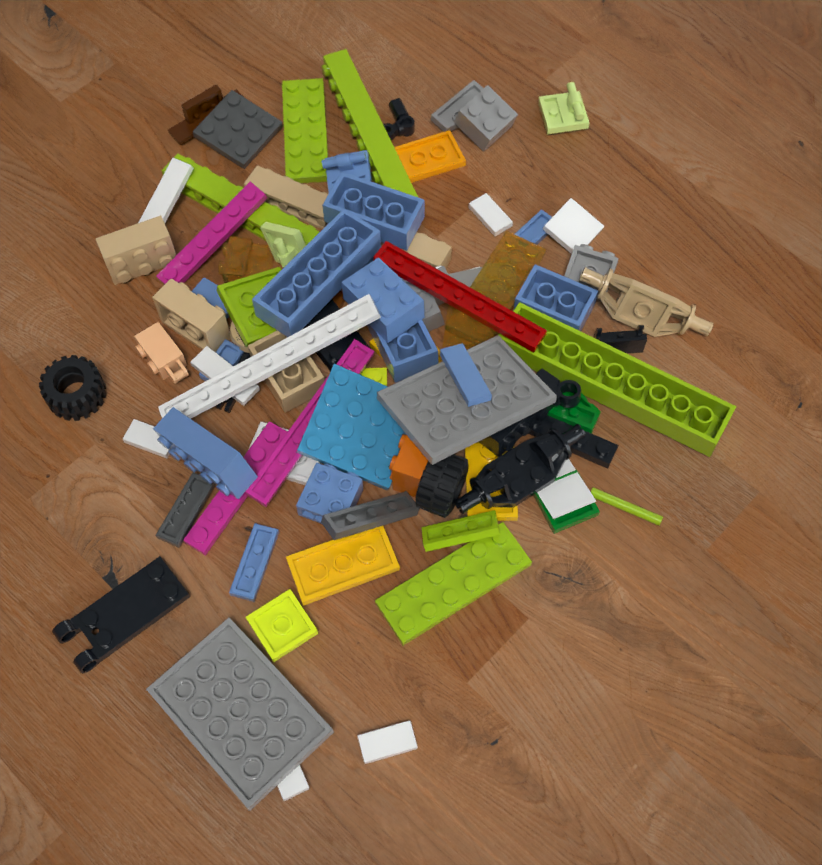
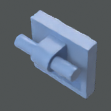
[322,150,372,193]

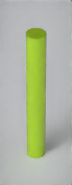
[591,487,663,526]

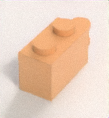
[134,322,189,384]

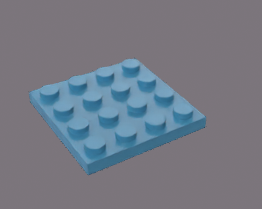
[297,364,407,490]

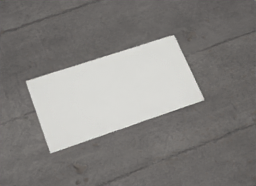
[537,453,596,519]

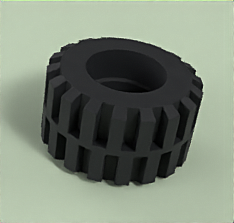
[39,355,106,421]
[416,454,469,518]

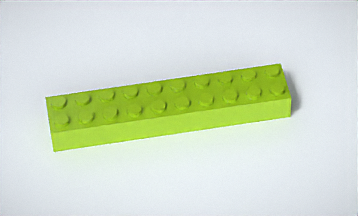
[498,302,737,457]

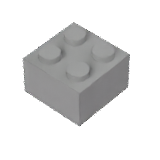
[454,85,518,152]

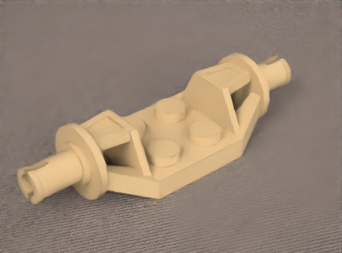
[579,267,713,337]

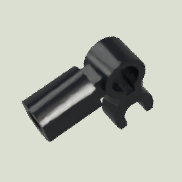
[383,98,415,140]

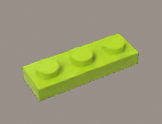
[422,510,500,552]

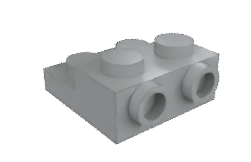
[564,244,619,302]

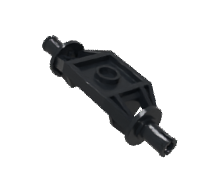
[454,424,586,514]

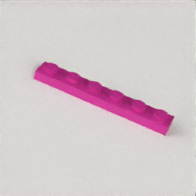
[156,182,267,285]
[183,421,287,556]

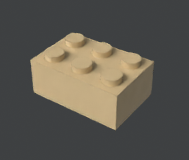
[95,215,176,285]
[152,278,231,352]
[248,330,325,413]

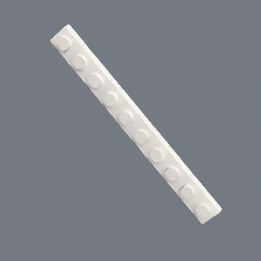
[158,294,381,419]

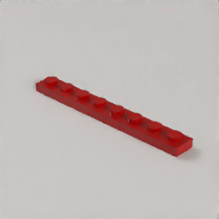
[373,241,547,353]

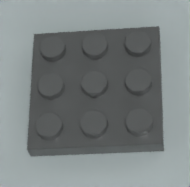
[193,90,283,169]

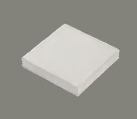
[543,198,604,254]

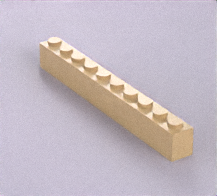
[244,165,452,269]

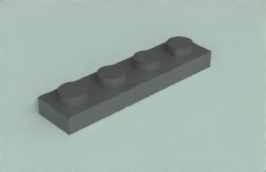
[321,491,420,540]

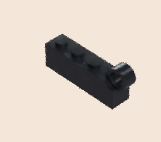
[478,369,581,457]

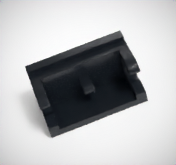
[593,325,647,354]

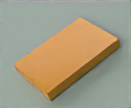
[394,130,466,183]

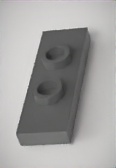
[156,473,216,548]

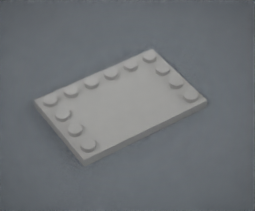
[377,335,557,465]
[146,617,334,811]

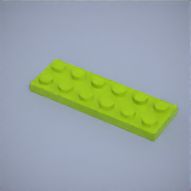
[282,78,328,183]
[375,522,532,646]

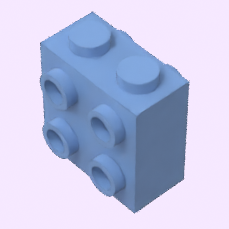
[296,463,363,524]

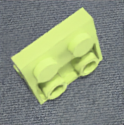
[538,82,589,134]
[260,222,306,268]

